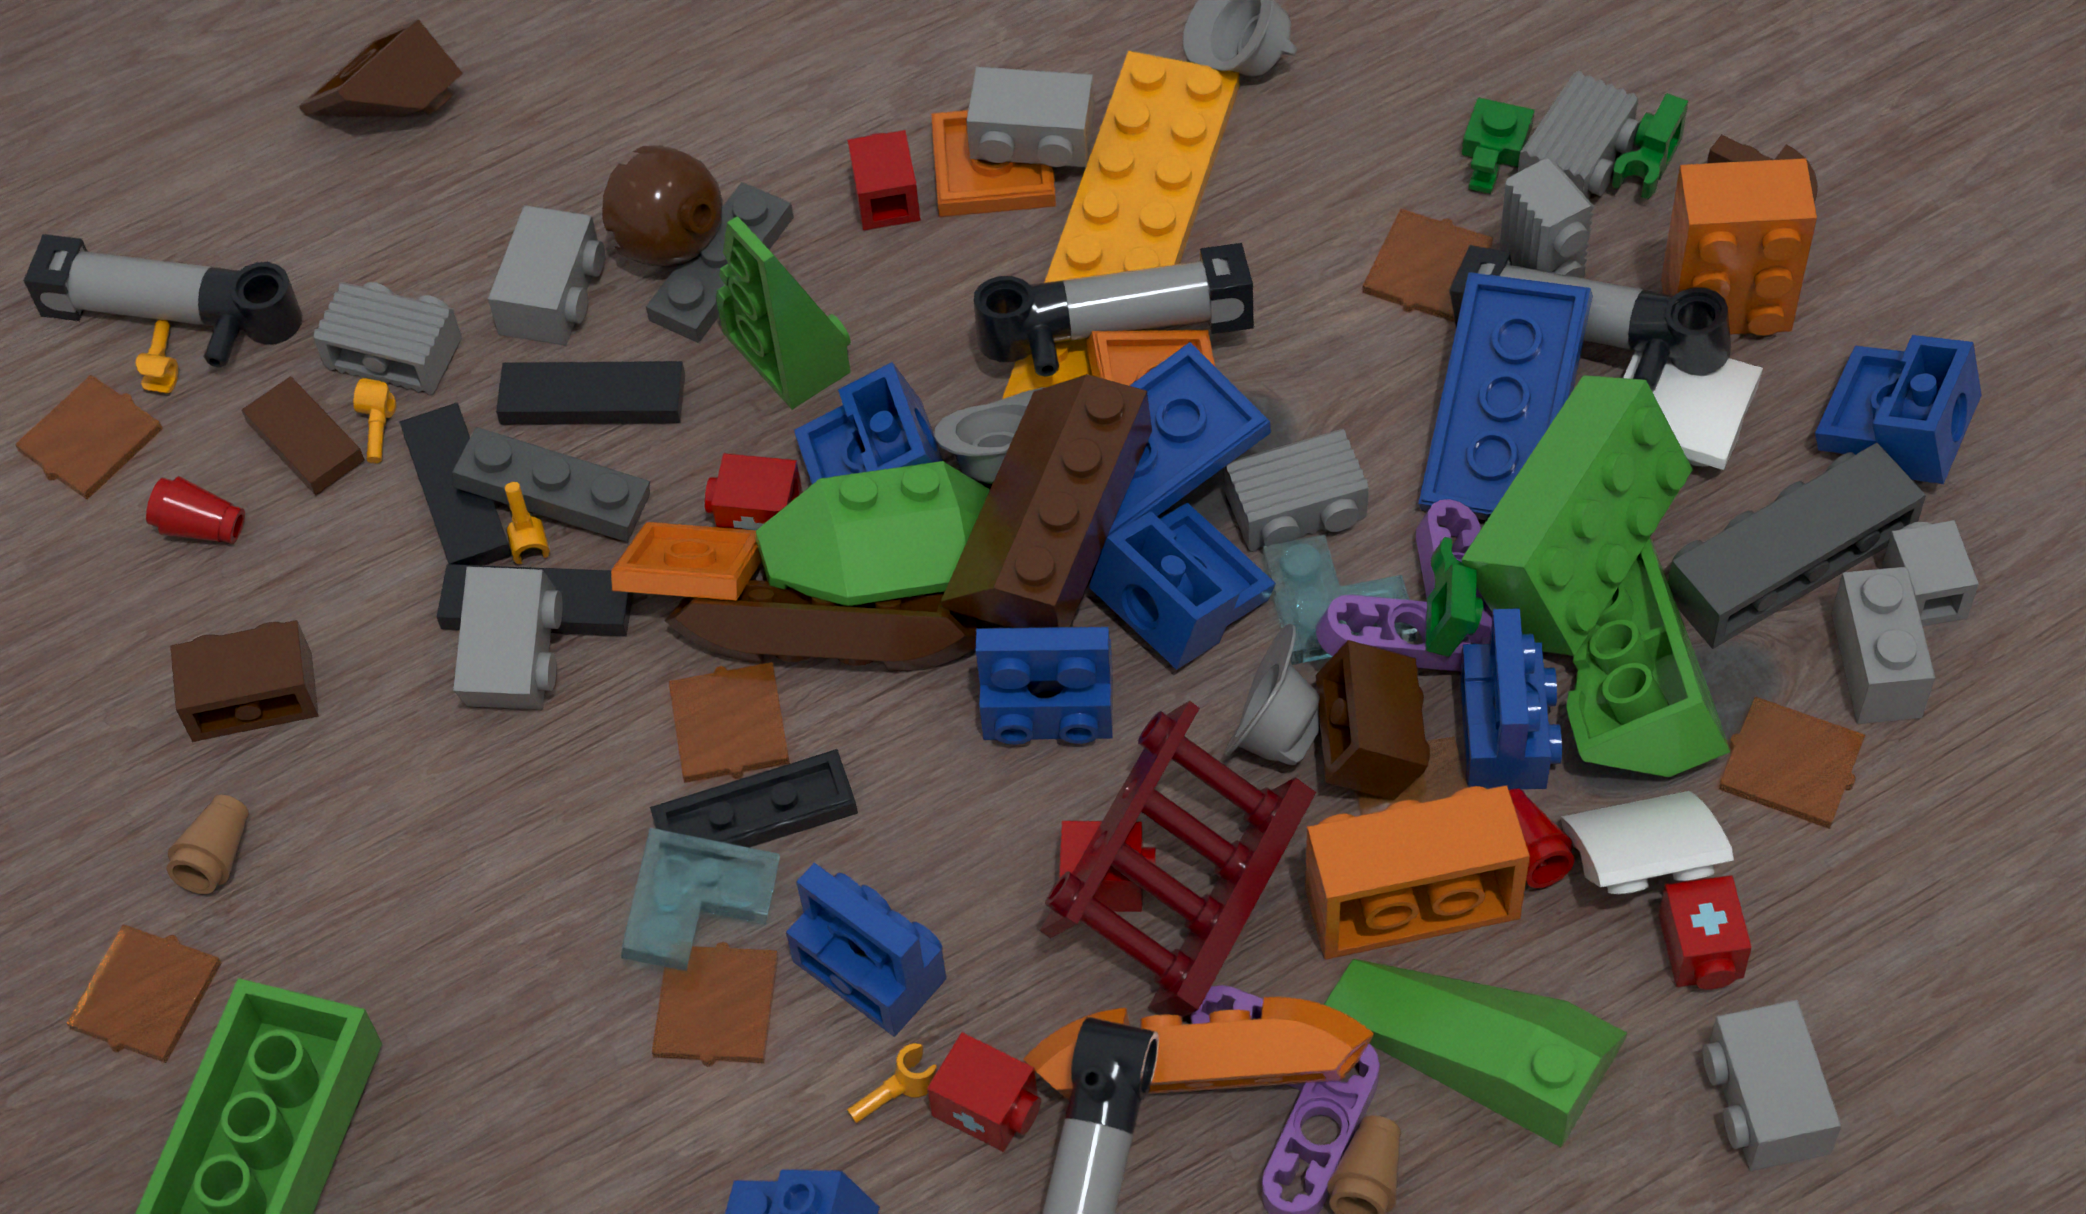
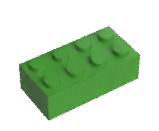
[1461,375,1693,656]
[135,978,382,1214]

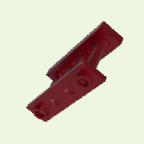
[1039,700,1316,1017]

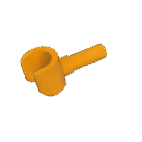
[135,320,178,393]
[353,378,397,463]
[505,482,550,565]
[847,1043,937,1123]

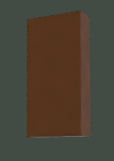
[241,376,365,495]

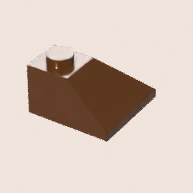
[298,19,463,117]

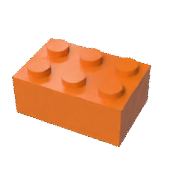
[1661,158,1817,336]
[1305,785,1530,960]

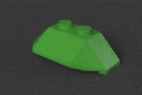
[755,461,990,606]

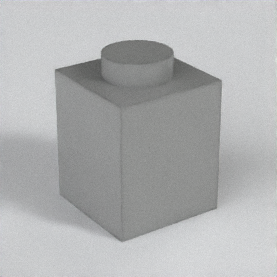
[1882,520,1979,626]

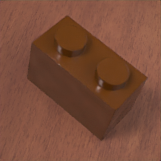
[170,620,319,742]
[1316,640,1430,800]

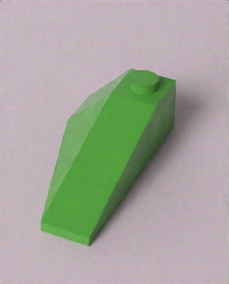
[716,216,851,410]
[1566,537,1730,777]
[1324,959,1627,1148]

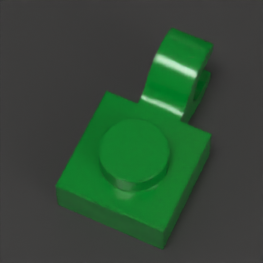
[1612,93,1688,199]
[1462,97,1535,194]
[1425,537,1483,657]

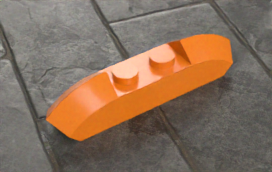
[1023,997,1374,1100]

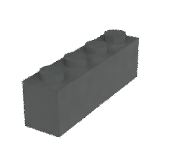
[1668,443,1926,649]

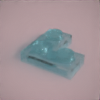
[1263,535,1417,665]
[621,828,780,971]

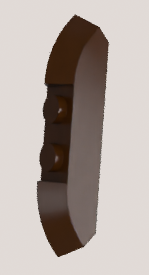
[664,580,982,671]

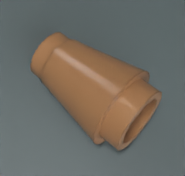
[167,795,249,894]
[1327,1115,1401,1214]

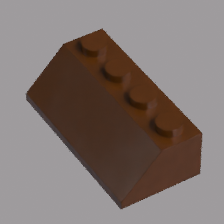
[940,374,1152,628]

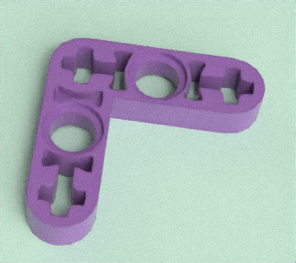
[1316,499,1493,671]
[1191,985,1380,1214]

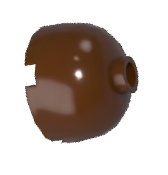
[602,145,723,266]

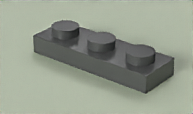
[646,182,794,343]
[452,427,650,542]

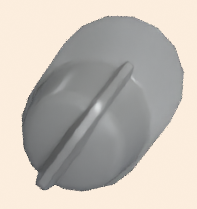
[1183,0,1298,77]
[934,387,1046,485]
[1224,623,1320,765]

